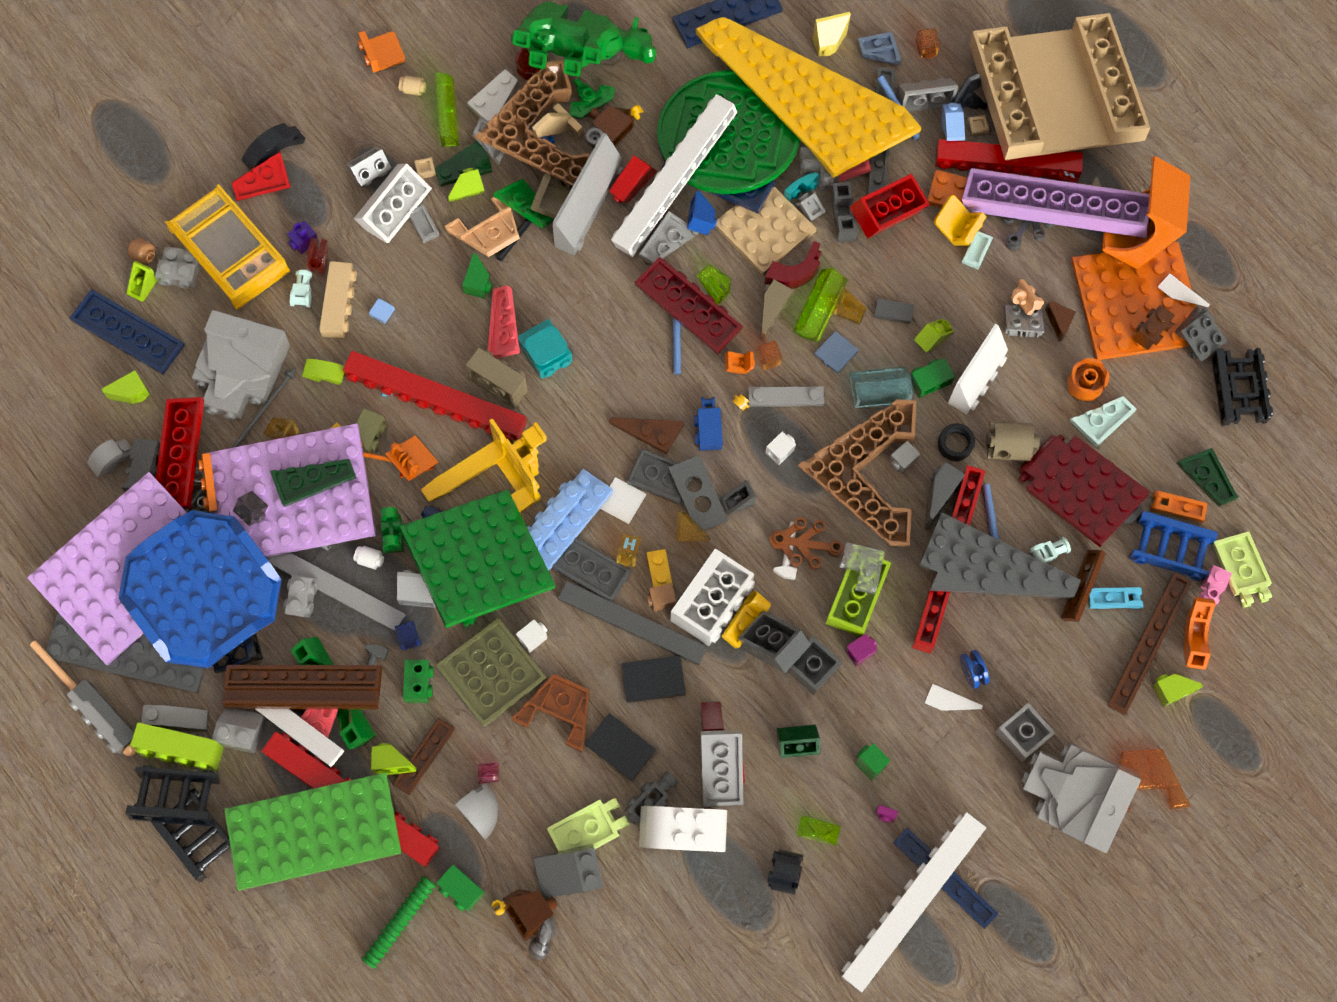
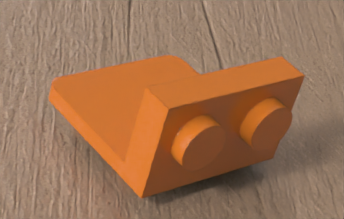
[357,31,406,73]

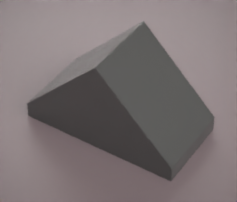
[720,480,756,515]

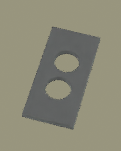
[668,455,728,534]

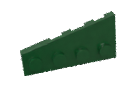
[270,459,357,507]

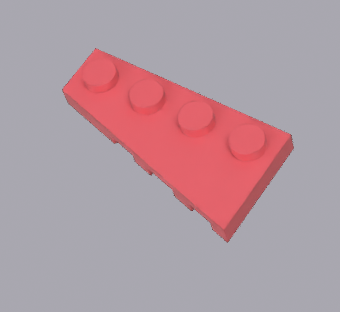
[488,285,520,359]

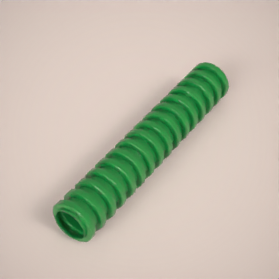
[361,876,436,969]

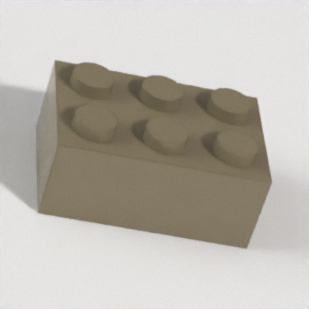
[466,348,527,409]

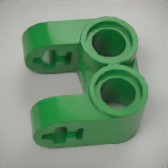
[380,507,404,554]

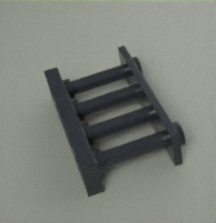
[125,765,220,827]
[151,788,231,882]

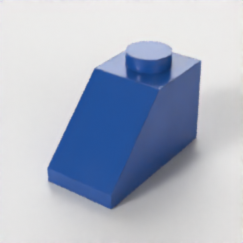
[687,191,717,235]

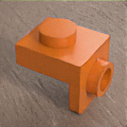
[725,351,755,375]

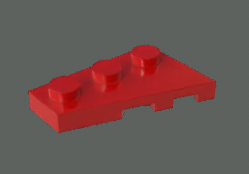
[232,151,290,201]

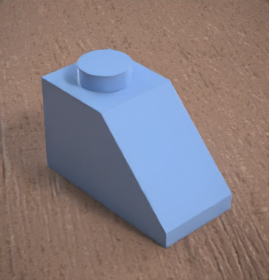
[941,103,965,141]

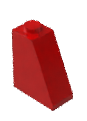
[609,155,657,204]

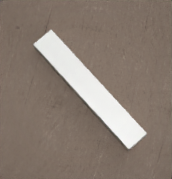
[255,709,344,767]

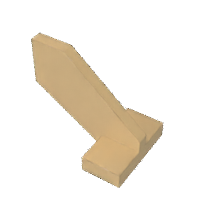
[532,103,584,138]

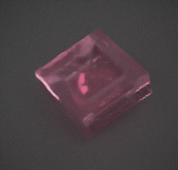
[478,762,500,784]

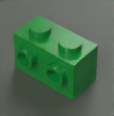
[403,660,434,703]

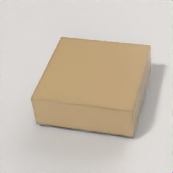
[967,115,989,136]
[414,157,436,179]

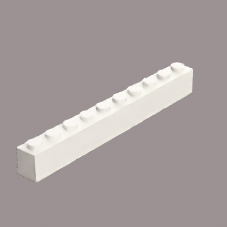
[611,94,737,257]
[841,813,986,993]

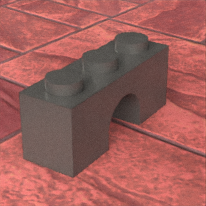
[831,182,858,242]

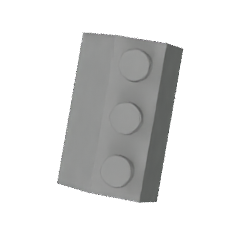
[896,78,958,112]

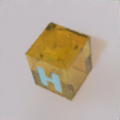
[616,533,641,567]

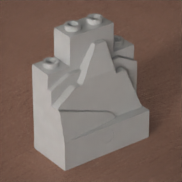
[192,310,290,420]
[1021,742,1141,853]

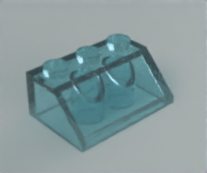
[849,366,913,408]

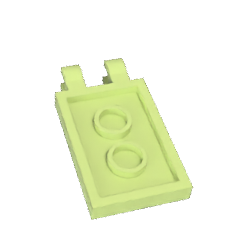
[1212,531,1272,608]
[547,798,629,851]

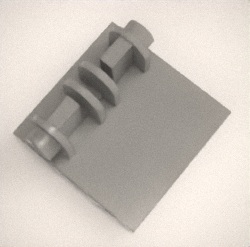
[1004,305,1044,338]

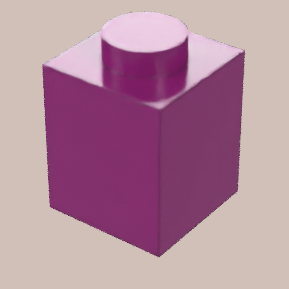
[845,634,877,666]

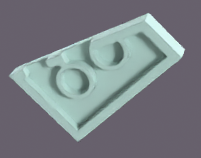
[1070,396,1137,447]

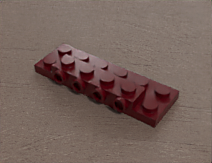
[635,257,743,355]

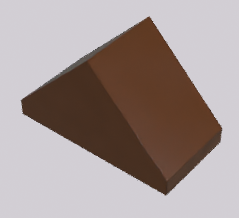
[1045,301,1076,342]

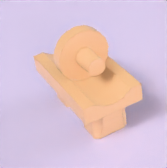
[1011,279,1044,315]

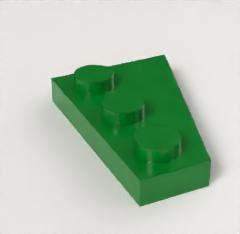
[494,179,554,228]

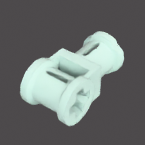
[290,270,312,308]
[1029,536,1071,564]

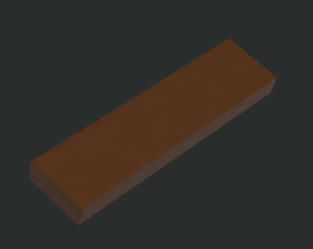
[1061,550,1106,622]
[392,718,455,796]

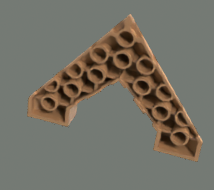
[474,60,590,185]
[798,399,917,547]

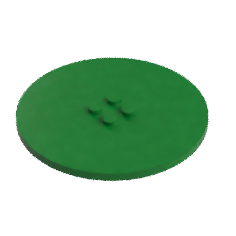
[657,70,800,194]

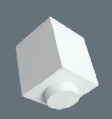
[765,432,796,465]
[516,620,548,653]

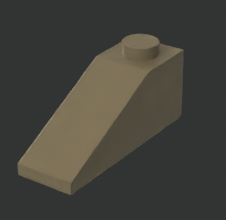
[760,280,793,341]

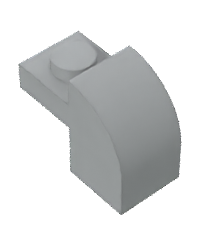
[87,439,132,477]

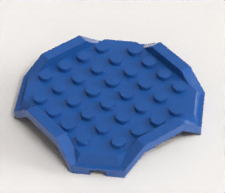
[119,510,282,668]

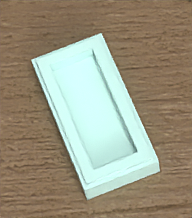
[962,231,993,270]

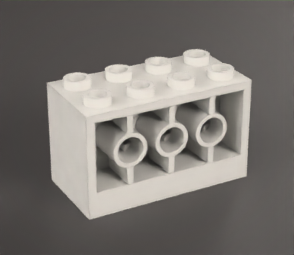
[670,549,755,646]

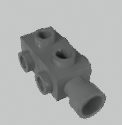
[625,771,678,825]

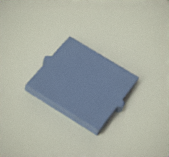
[814,331,859,374]

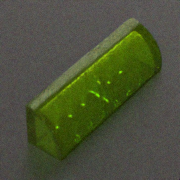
[435,72,460,147]
[793,268,848,342]

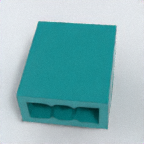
[518,319,573,379]

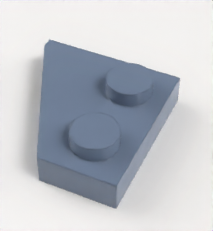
[857,32,901,65]

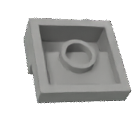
[155,247,200,289]

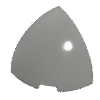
[455,783,499,840]

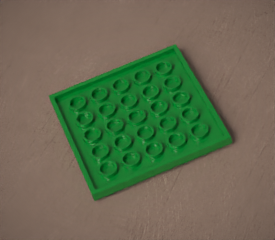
[400,489,556,628]

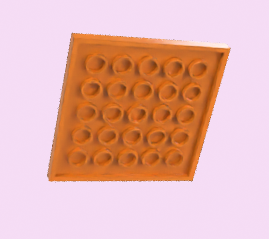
[1071,242,1196,360]

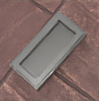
[407,204,440,243]

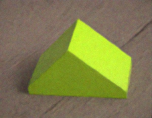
[126,261,157,302]

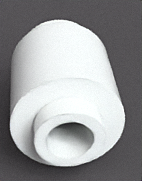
[354,546,384,570]

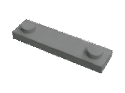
[748,386,824,407]

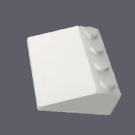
[948,324,1008,415]

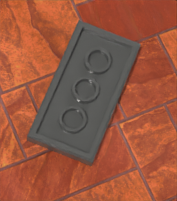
[552,538,632,602]

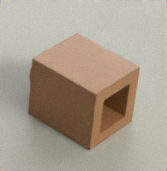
[646,583,677,612]

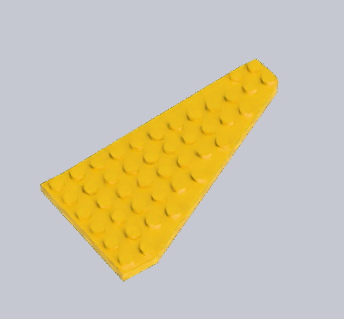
[696,17,922,178]

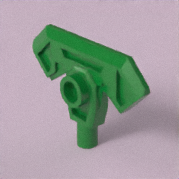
[569,78,615,118]

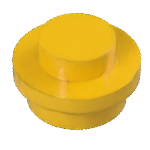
[732,394,750,411]

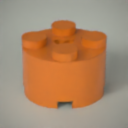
[1067,358,1109,401]

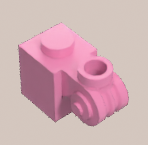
[1200,565,1232,606]

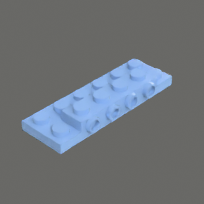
[527,469,614,571]

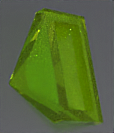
[697,264,731,305]
[797,816,841,846]

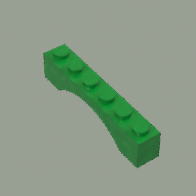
[290,637,376,750]

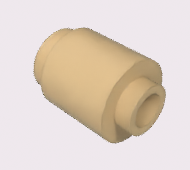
[399,76,426,96]

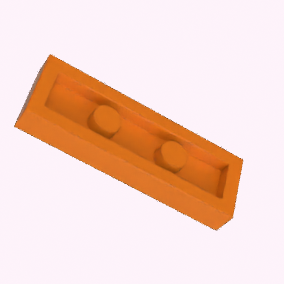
[198,453,217,513]

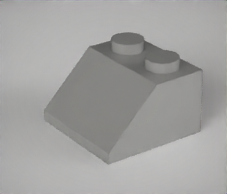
[212,708,265,754]

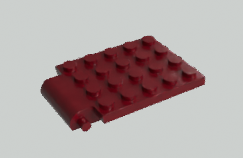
[1018,434,1150,547]

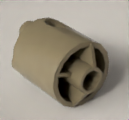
[986,421,1040,461]

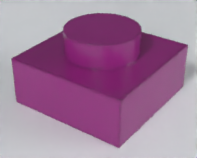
[874,805,898,823]

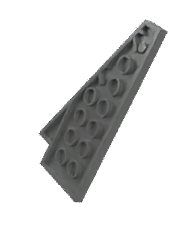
[919,513,1081,599]

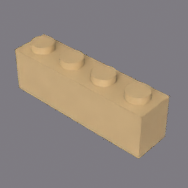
[319,261,357,339]

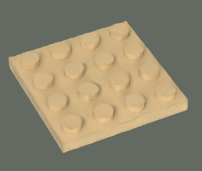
[715,187,817,275]

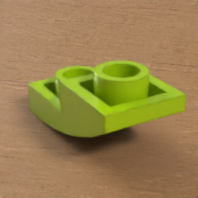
[302,359,344,385]

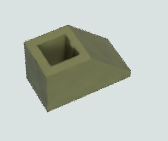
[357,408,388,453]

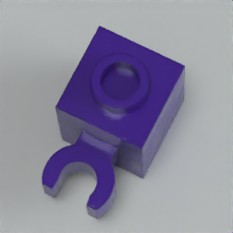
[287,221,319,254]

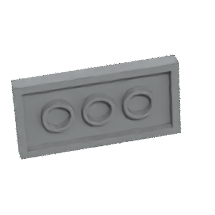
[701,730,743,807]

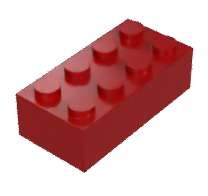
[849,173,930,239]

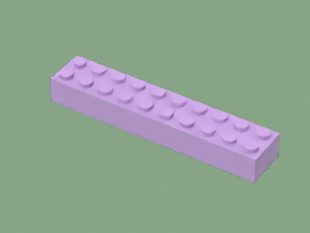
[962,168,1151,238]

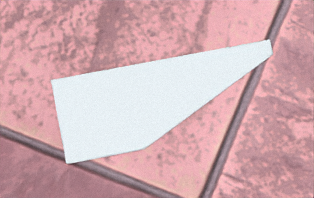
[1158,274,1210,307]
[925,684,983,711]

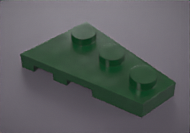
[435,141,492,187]

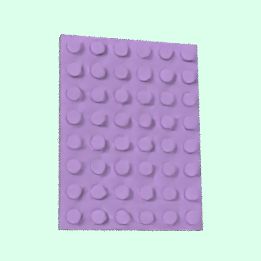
[208,423,376,557]
[27,472,187,665]

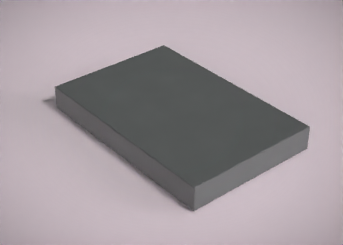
[627,448,692,505]

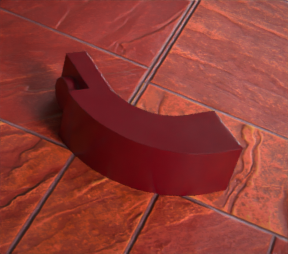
[764,241,822,289]

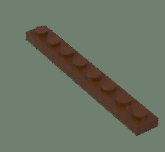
[1107,572,1192,715]

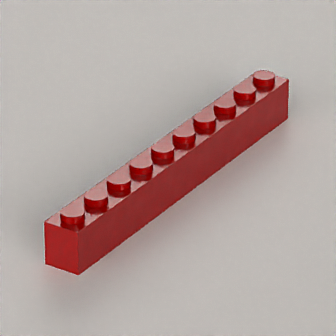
[343,351,527,442]
[912,465,986,654]
[261,732,440,868]

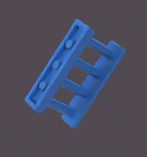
[1129,511,1218,581]

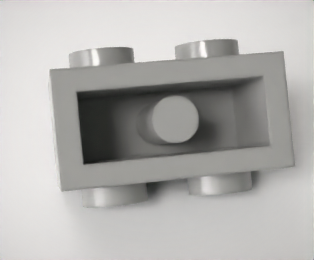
[346,146,392,186]
[284,575,318,618]

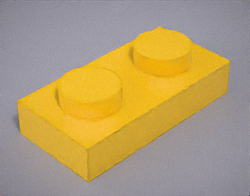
[646,549,673,587]

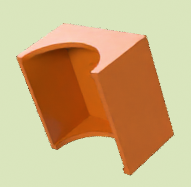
[1102,156,1190,269]

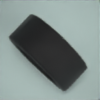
[938,423,975,461]

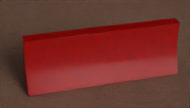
[156,397,204,509]

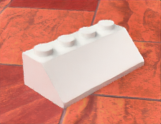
[354,163,432,243]

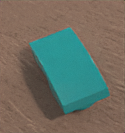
[784,172,819,201]

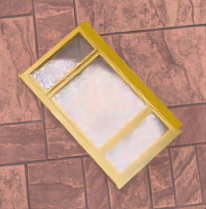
[164,184,290,310]

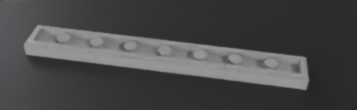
[266,553,406,632]

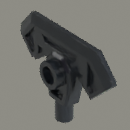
[951,73,987,110]

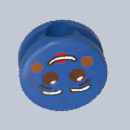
[960,650,990,689]

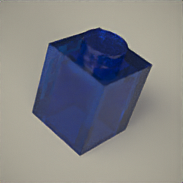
[394,621,421,650]

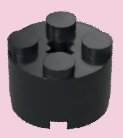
[767,849,804,895]

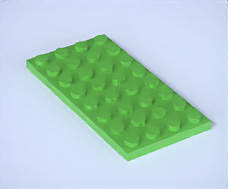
[225,773,402,891]

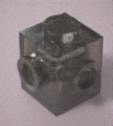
[233,491,268,526]

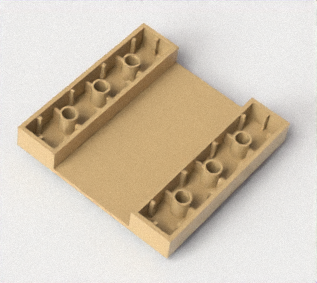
[969,13,1150,160]

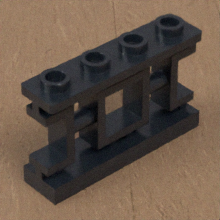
[1211,348,1273,426]

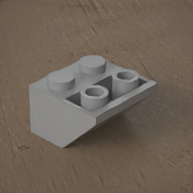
[397,570,436,608]

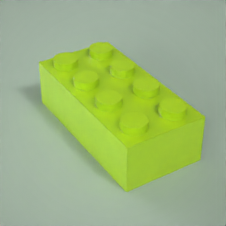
[825,548,891,638]
[130,722,224,771]

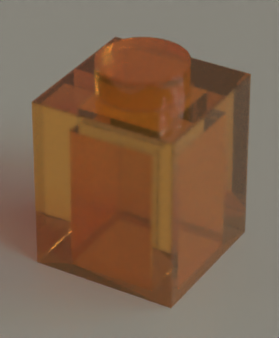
[916,28,940,58]
[757,340,782,371]

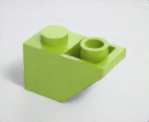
[914,318,955,353]

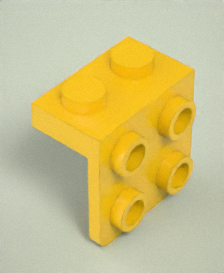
[934,195,986,246]

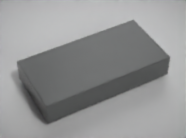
[874,298,914,324]

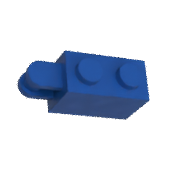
[694,397,723,451]

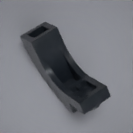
[241,123,306,170]

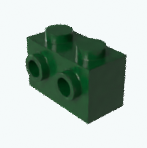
[777,724,820,758]

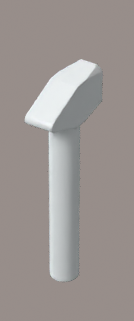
[773,522,797,580]

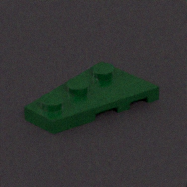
[1176,448,1238,507]

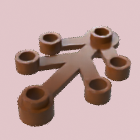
[769,517,844,570]

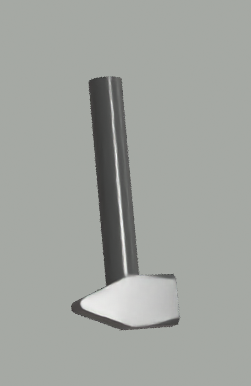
[364,644,389,665]

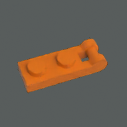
[1150,491,1208,523]

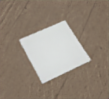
[600,477,647,524]

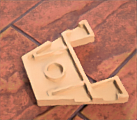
[445,197,520,257]

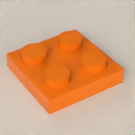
[927,170,968,208]

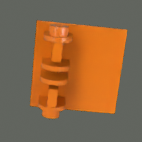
[385,435,439,482]

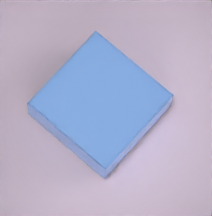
[369,298,395,324]

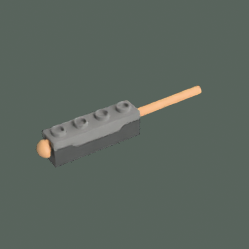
[30,640,136,756]

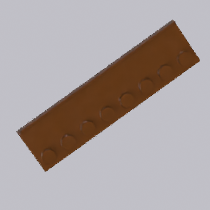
[222,665,383,709]

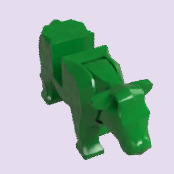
[510,1,656,77]

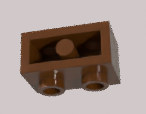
[1133,305,1175,350]

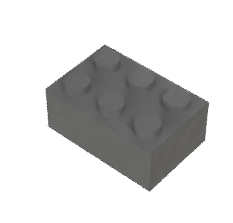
[738,610,811,673]

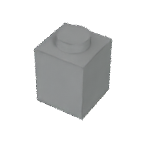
[889,441,920,475]

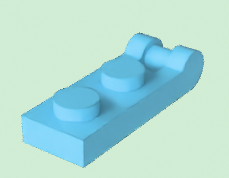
[1088,587,1143,609]

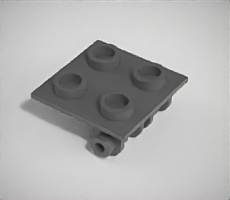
[1180,311,1227,362]

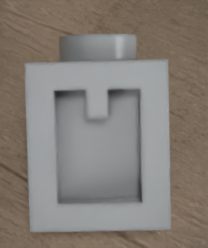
[795,193,826,221]

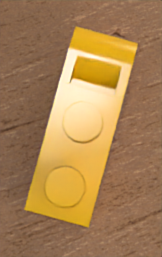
[721,590,771,648]

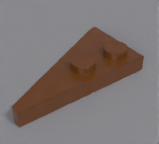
[609,417,685,455]

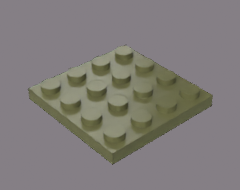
[435,618,547,728]

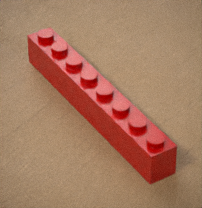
[935,139,1083,181]

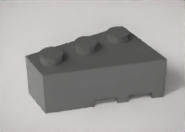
[121,439,160,492]

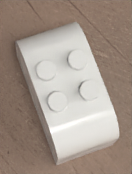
[639,806,727,852]

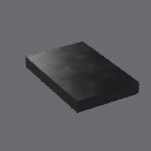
[622,656,686,703]
[585,713,656,782]

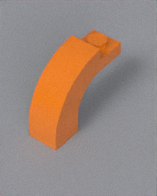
[1184,597,1216,670]

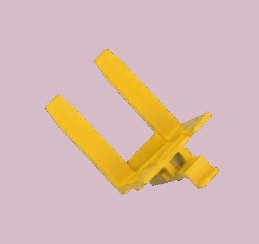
[421,419,547,513]

